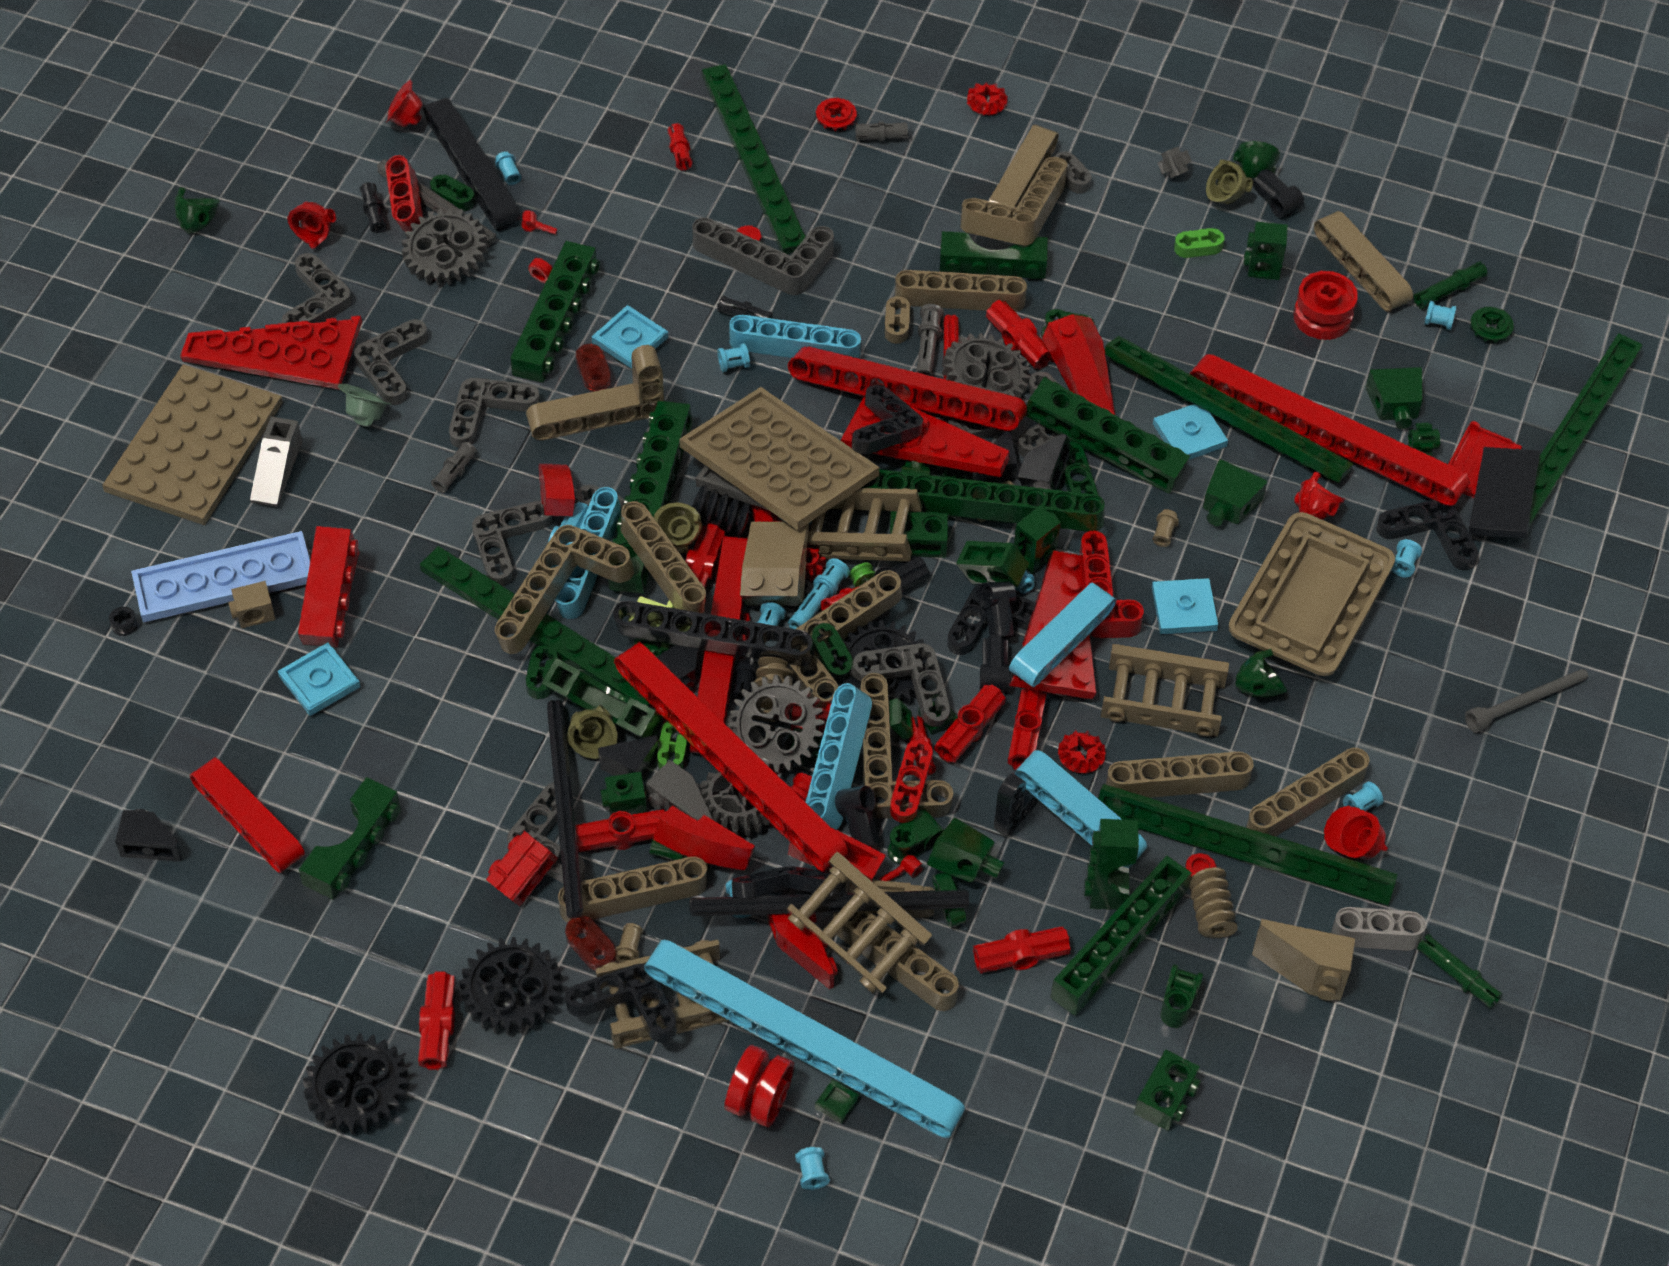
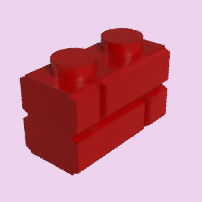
[486,831,558,906]

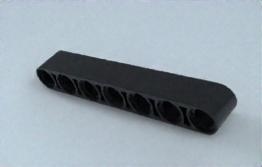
[423,97,520,229]
[613,601,814,666]

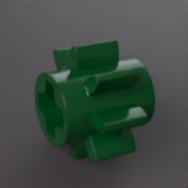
[1408,423,1440,456]

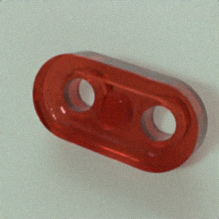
[576,344,611,392]
[565,916,616,971]

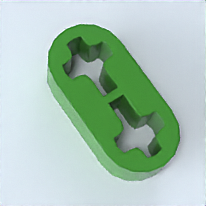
[1174,228,1224,258]
[657,721,688,769]

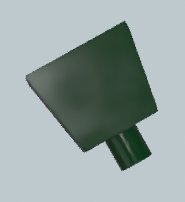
[1365,367,1422,429]
[1203,459,1268,526]
[926,817,1005,882]

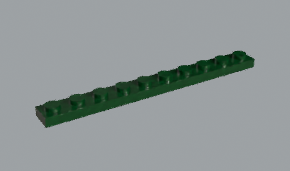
[702,64,806,255]
[1529,333,1643,528]
[1105,336,1353,483]
[420,546,653,708]
[1098,784,1398,905]

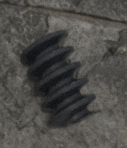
[691,484,752,538]

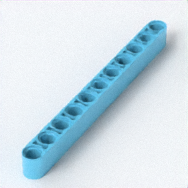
[644,940,965,1138]

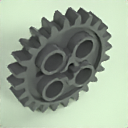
[401,208,488,286]
[942,333,1030,406]
[728,675,826,773]

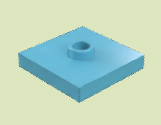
[591,305,668,369]
[1153,404,1228,460]
[1151,578,1218,634]
[278,642,361,716]

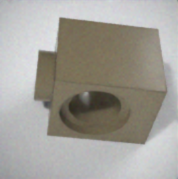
[228,581,275,628]

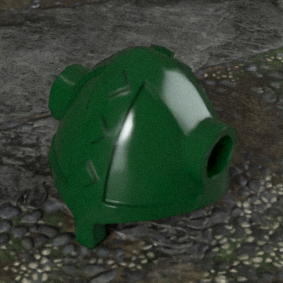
[1233,141,1280,180]
[174,187,220,233]
[1235,649,1287,698]

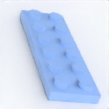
[131,531,310,623]

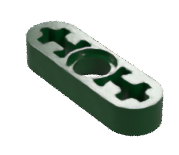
[1063,442,1098,495]

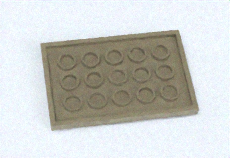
[102,364,283,525]
[679,387,879,530]

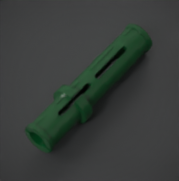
[1413,261,1488,309]
[1417,934,1503,1009]

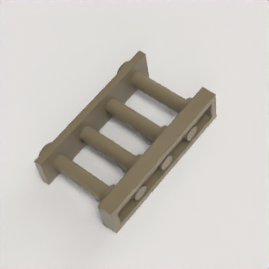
[807,488,922,561]
[1101,644,1229,737]
[787,852,932,993]
[596,939,729,1049]

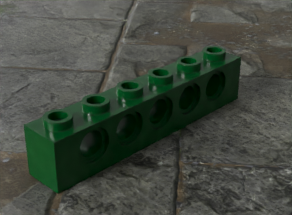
[510,241,600,383]
[1025,377,1190,494]
[1050,855,1192,1016]

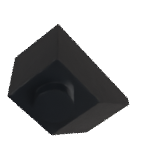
[1017,434,1073,490]
[657,645,701,690]
[115,809,182,862]

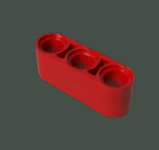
[386,155,423,232]

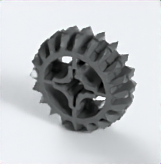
[700,770,770,838]

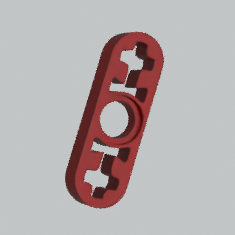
[890,739,933,823]

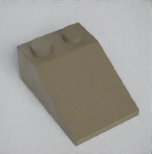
[740,522,809,606]
[1252,919,1355,1001]

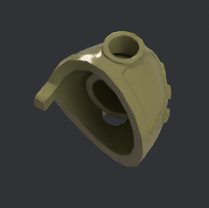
[1206,160,1253,204]
[654,502,703,554]
[567,705,618,759]

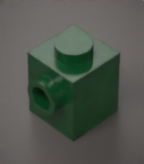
[600,772,646,816]

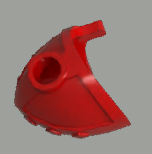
[287,202,336,249]
[1294,472,1346,520]

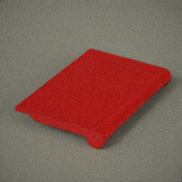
[1448,421,1522,498]

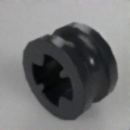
[109,607,138,636]

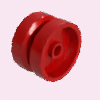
[1294,271,1358,340]
[725,1044,795,1128]

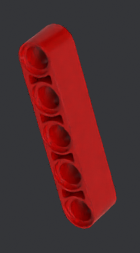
[189,757,305,873]

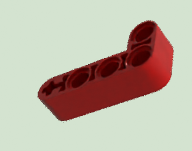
[1079,531,1144,638]

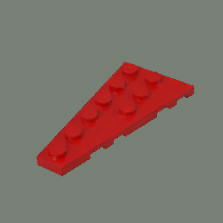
[180,315,362,390]
[841,396,1009,477]
[1010,550,1096,700]

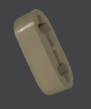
[884,296,910,344]

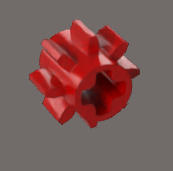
[805,548,826,583]

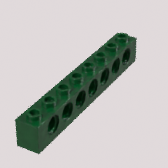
[608,401,693,594]

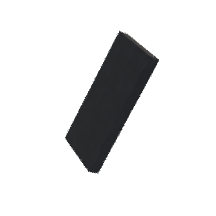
[1469,447,1540,538]

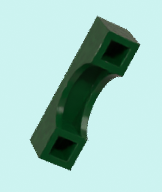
[939,231,1048,279]
[542,658,664,739]
[298,777,401,900]
[1084,819,1139,910]

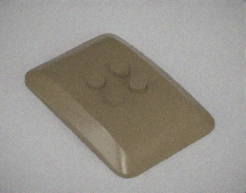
[1228,512,1395,676]

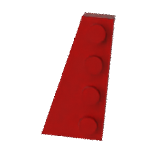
[298,526,360,647]

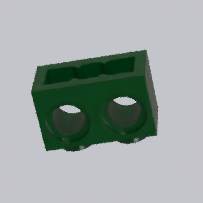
[1243,222,1288,280]
[1014,506,1061,575]
[890,511,948,558]
[956,541,1029,587]
[1134,1049,1201,1131]

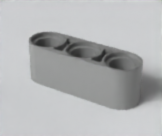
[1331,907,1426,951]

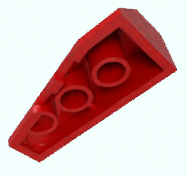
[1042,314,1115,415]

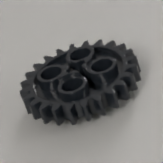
[836,620,927,705]
[459,937,563,1035]
[303,1033,410,1135]

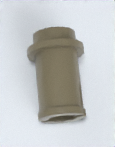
[1152,509,1179,547]
[615,923,643,963]

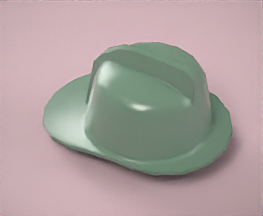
[338,384,391,427]

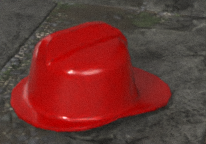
[386,80,423,128]
[1324,806,1388,860]

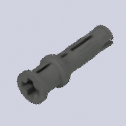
[916,304,944,376]

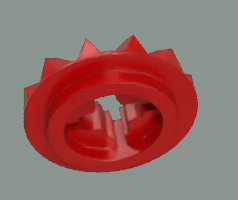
[967,82,1008,115]
[816,98,857,131]
[1058,730,1106,773]

